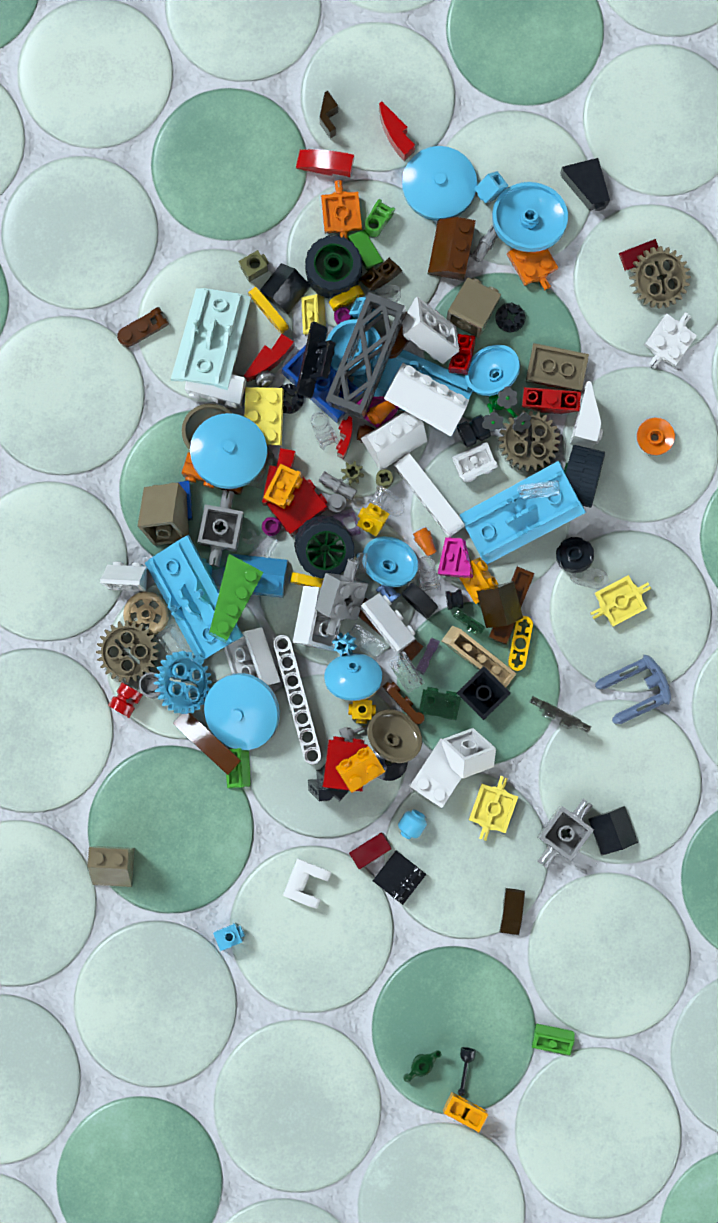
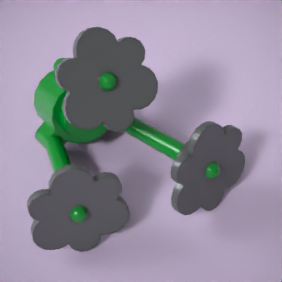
[482,386,532,432]

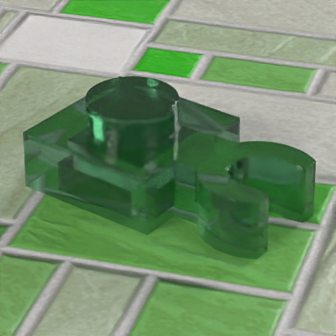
[453,609,485,635]

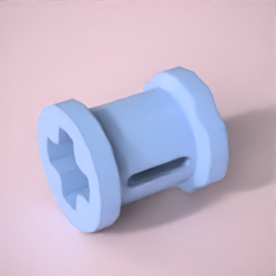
[376,585,401,603]

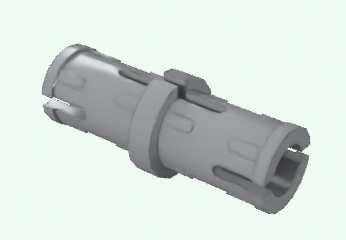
[471,225,498,263]
[318,471,357,501]

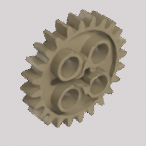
[629,246,691,309]
[498,410,560,472]
[96,620,159,683]

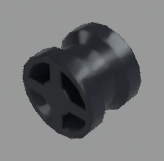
[445,589,463,610]

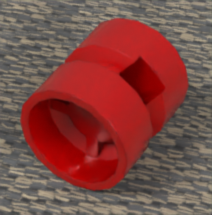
[108,682,143,718]

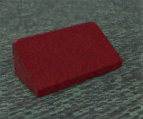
[349,832,392,870]

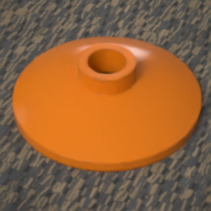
[637,418,675,455]

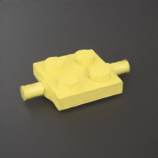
[590,575,651,627]
[469,776,518,841]

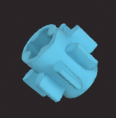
[332,632,357,656]

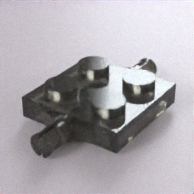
[529,696,592,733]

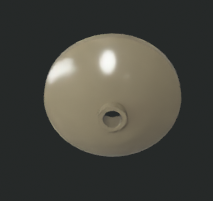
[182,404,232,450]
[367,709,422,763]

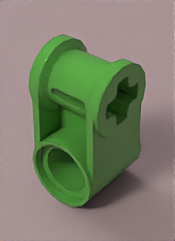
[365,199,395,237]

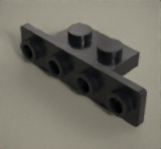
[295,321,336,399]

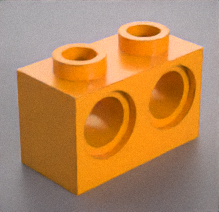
[443,1092,488,1132]

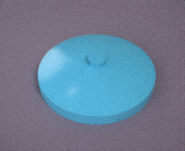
[402,146,477,221]
[492,182,568,252]
[190,413,267,489]
[204,673,280,750]

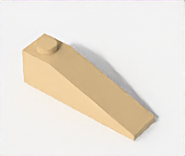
[441,626,517,687]

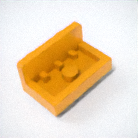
[263,464,303,509]
[459,558,498,604]
[336,746,385,793]

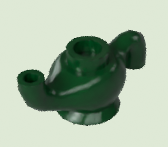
[403,1050,441,1082]

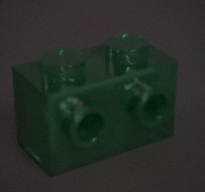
[418,687,461,721]

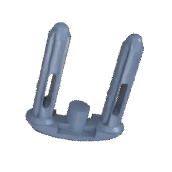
[595,655,671,724]

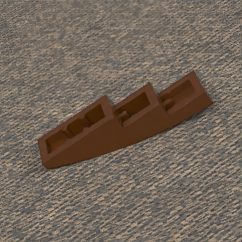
[173,713,241,775]

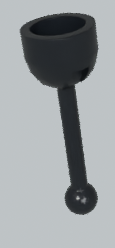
[458,1047,476,1096]

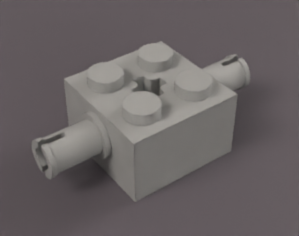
[198,490,244,567]
[315,559,368,636]
[537,799,594,868]

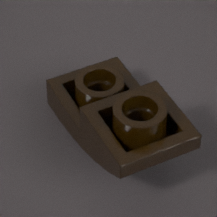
[359,258,402,291]

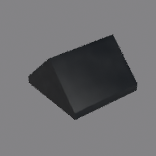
[259,263,311,315]
[457,666,511,720]
[588,806,638,856]

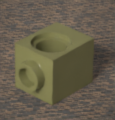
[238,250,269,282]

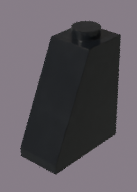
[560,158,610,211]

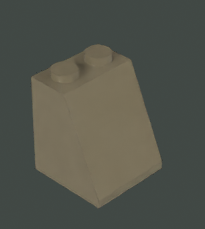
[447,278,501,338]
[138,482,189,546]
[88,846,134,887]

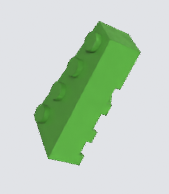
[209,554,264,643]

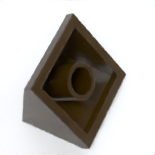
[476,581,523,628]

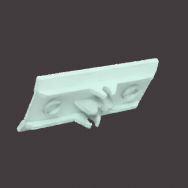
[171,288,251,390]

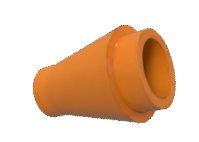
[367,400,396,425]
[413,527,437,557]

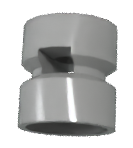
[139,672,161,699]

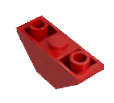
[522,387,581,414]

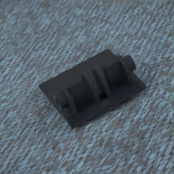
[373,850,427,905]

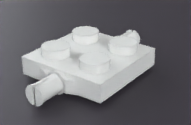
[644,312,697,369]

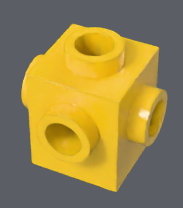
[357,502,390,537]
[348,698,376,724]

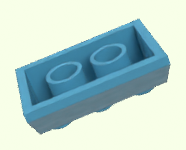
[231,554,288,598]

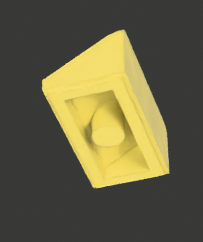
[301,294,326,335]

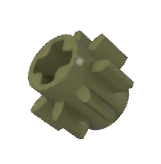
[341,461,364,485]

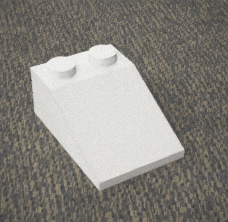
[570,381,603,449]
[100,562,148,592]
[409,739,461,808]

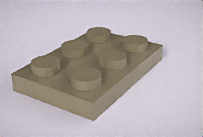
[526,343,589,392]

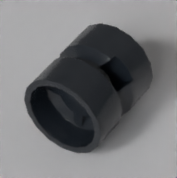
[457,414,491,448]

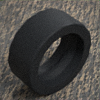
[402,583,438,618]

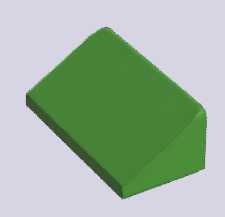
[348,230,383,271]
[226,748,251,788]
[532,1024,575,1055]

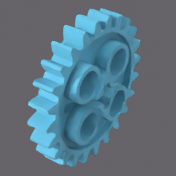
[154,651,212,714]

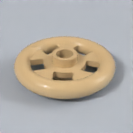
[123,591,169,636]

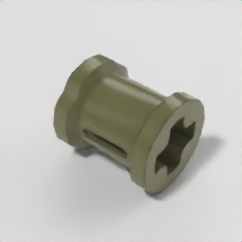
[376,469,393,489]

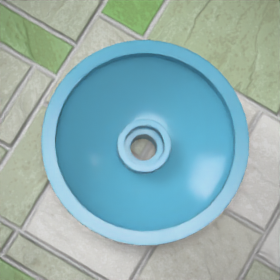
[327,319,382,377]
[465,345,520,396]
[362,536,418,587]
[324,653,382,701]

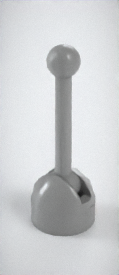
[339,724,368,742]

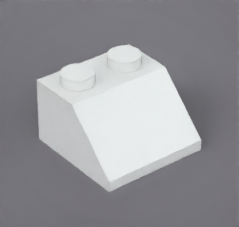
[441,728,496,779]

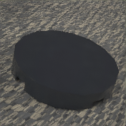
[556,537,594,573]

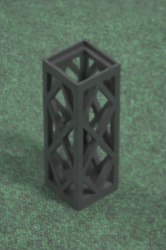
[326,292,407,419]

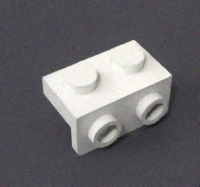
[452,442,498,482]

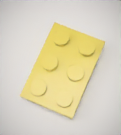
[244,387,284,446]

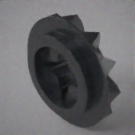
[495,302,526,333]
[279,383,304,414]

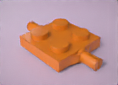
[321,180,362,240]
[507,249,558,291]

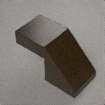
[319,90,338,139]
[500,888,525,935]

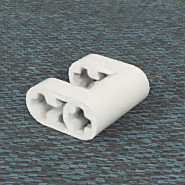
[283,859,332,909]

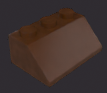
[427,217,476,281]

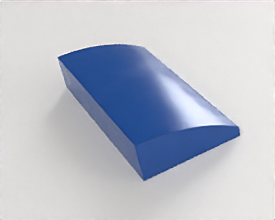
[281,345,362,423]

